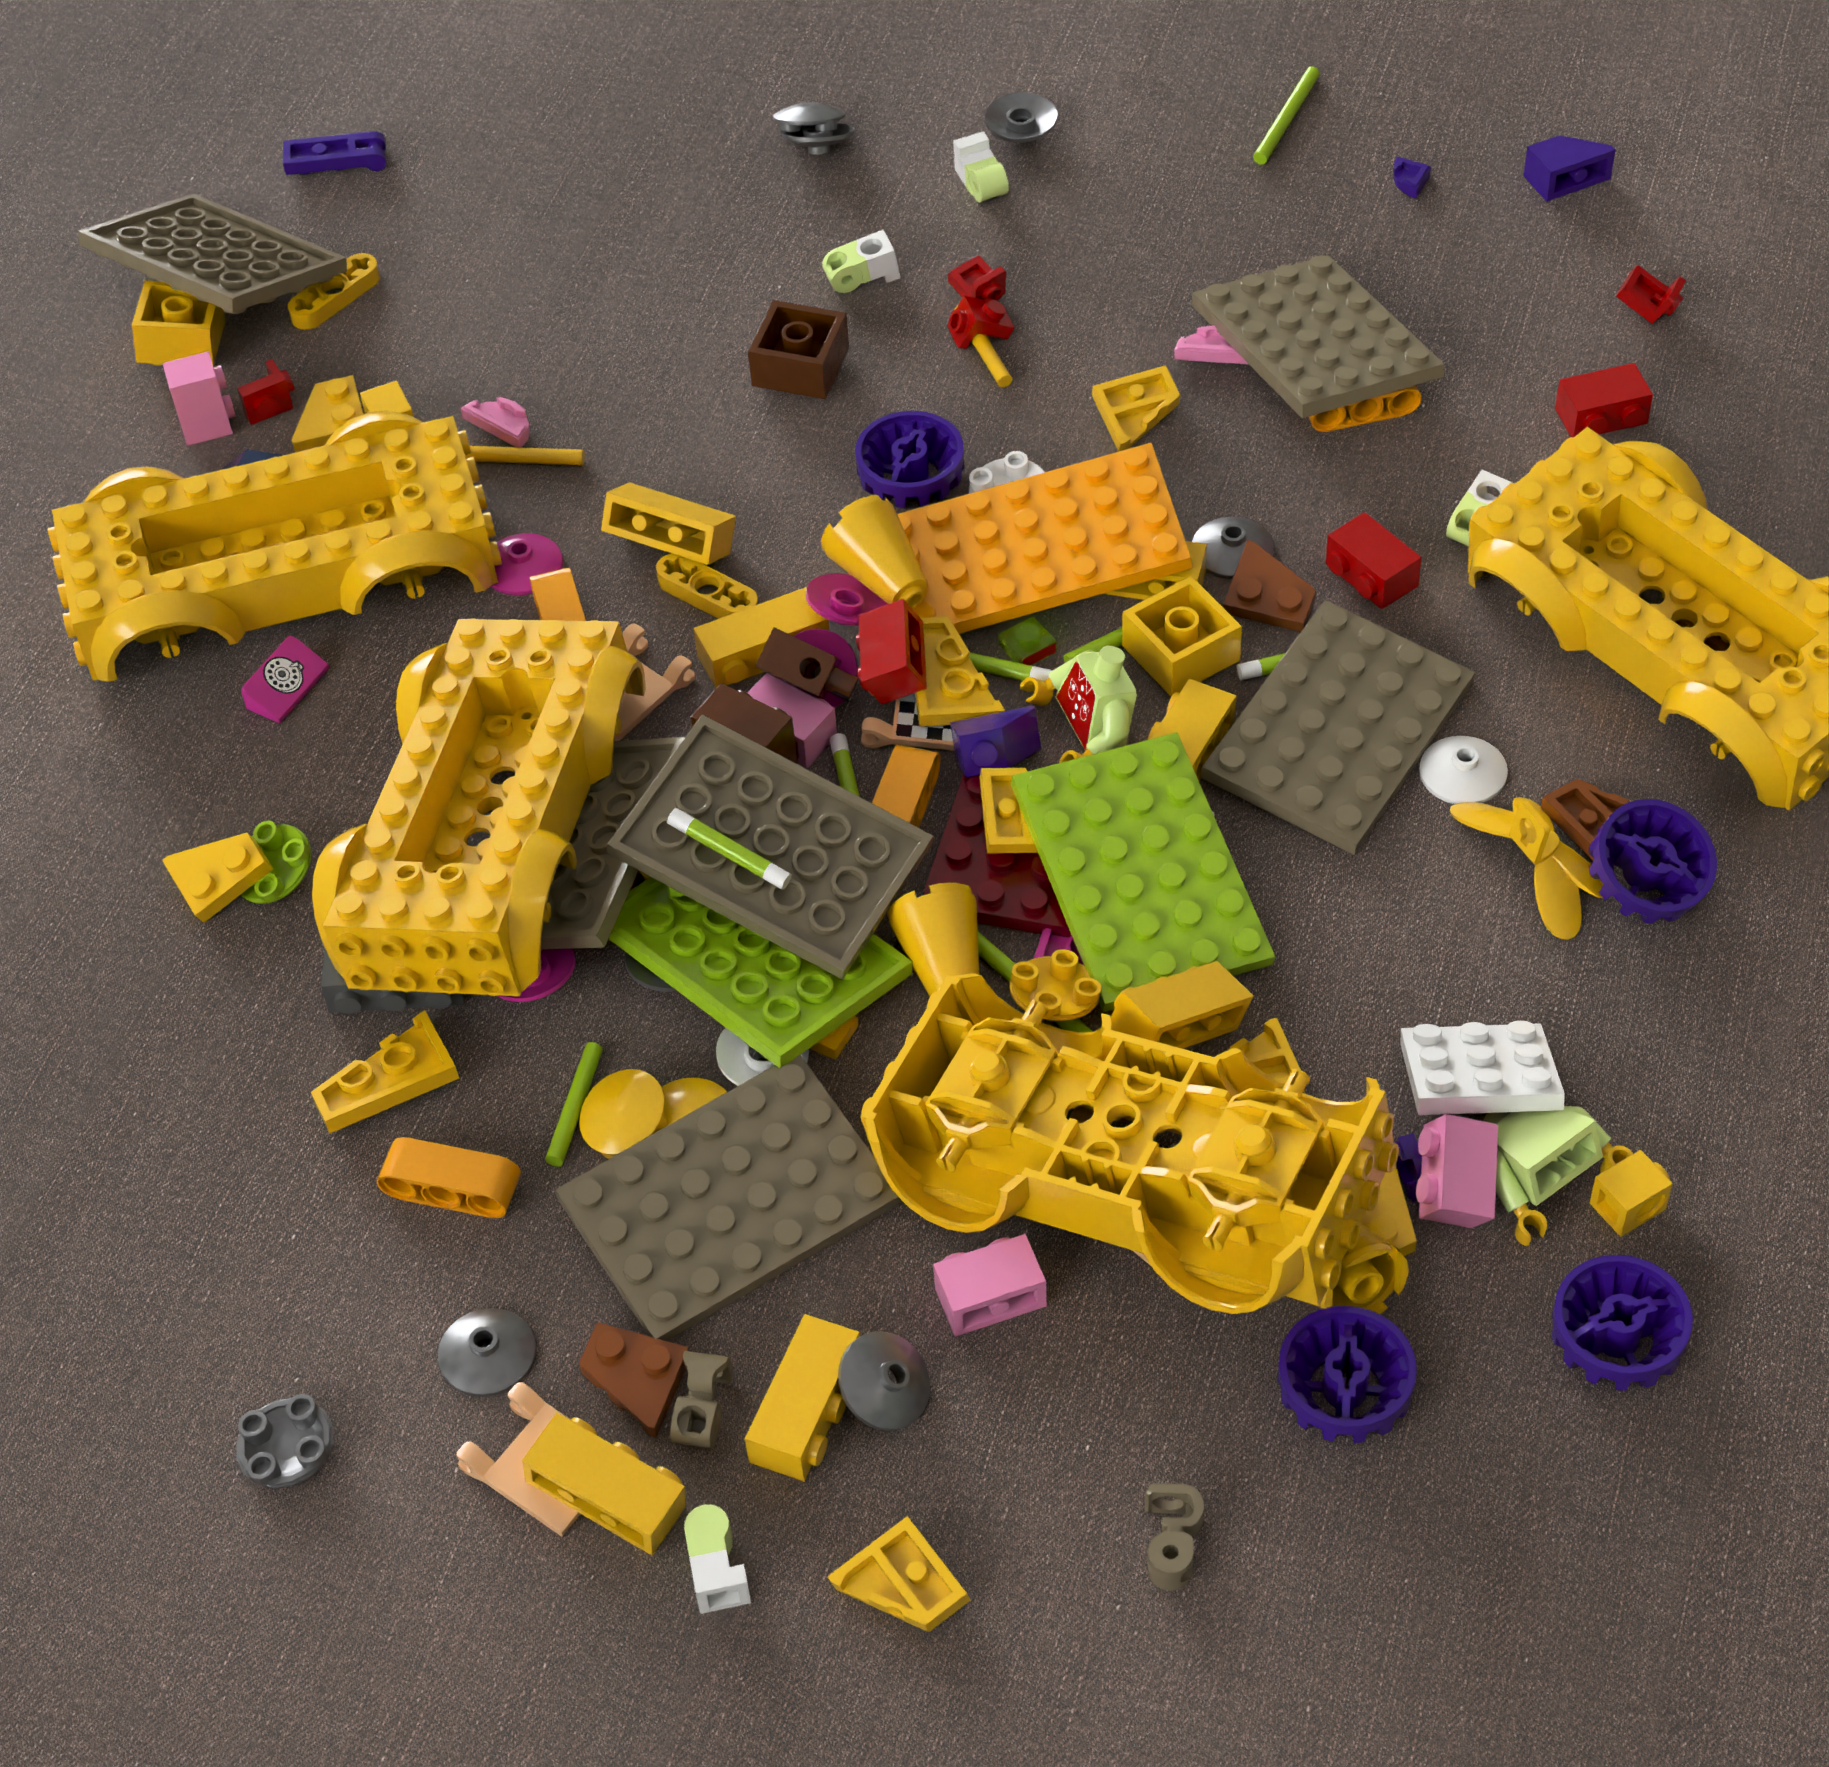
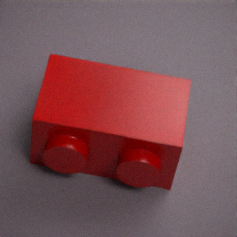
[1555,363,1653,438]
[1325,512,1422,610]
[856,599,927,705]

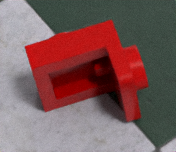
[948,255,1006,301]
[1616,264,1686,324]
[947,295,1014,349]
[237,359,295,425]

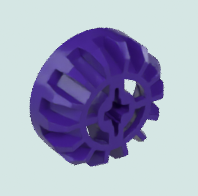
[855,411,964,509]
[1589,799,1717,924]
[1551,1255,1693,1391]
[1277,1306,1417,1443]

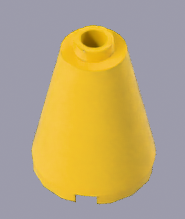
[821,495,927,608]
[887,882,979,997]
[1319,1224,1409,1314]

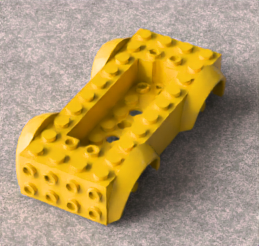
[48,411,502,682]
[1468,427,1829,811]
[312,618,646,996]
[860,973,1399,1314]

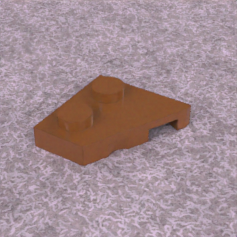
[1223,540,1316,632]
[1541,778,1629,861]
[579,1322,689,1438]

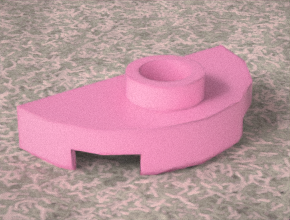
[1174,326,1248,364]
[460,397,530,447]

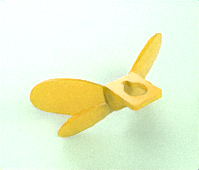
[1450,797,1603,940]

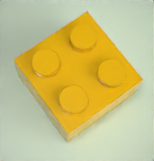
[132,280,225,367]
[1122,576,1242,697]

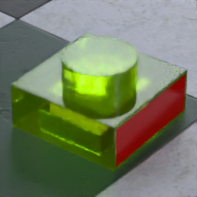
[998,616,1057,666]

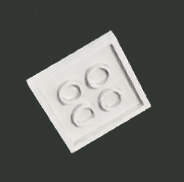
[1400,1021,1565,1115]

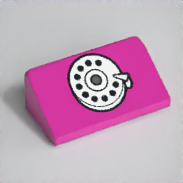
[241,635,329,723]

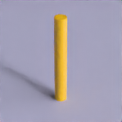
[954,305,1012,388]
[465,446,585,466]

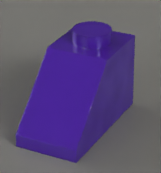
[1523,135,1616,202]
[950,705,1041,777]

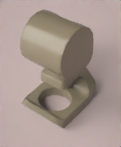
[670,1351,734,1449]
[1145,1483,1204,1591]

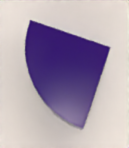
[1393,157,1431,198]
[1396,1133,1422,1202]

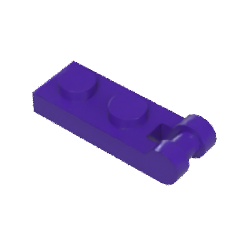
[283,131,386,175]

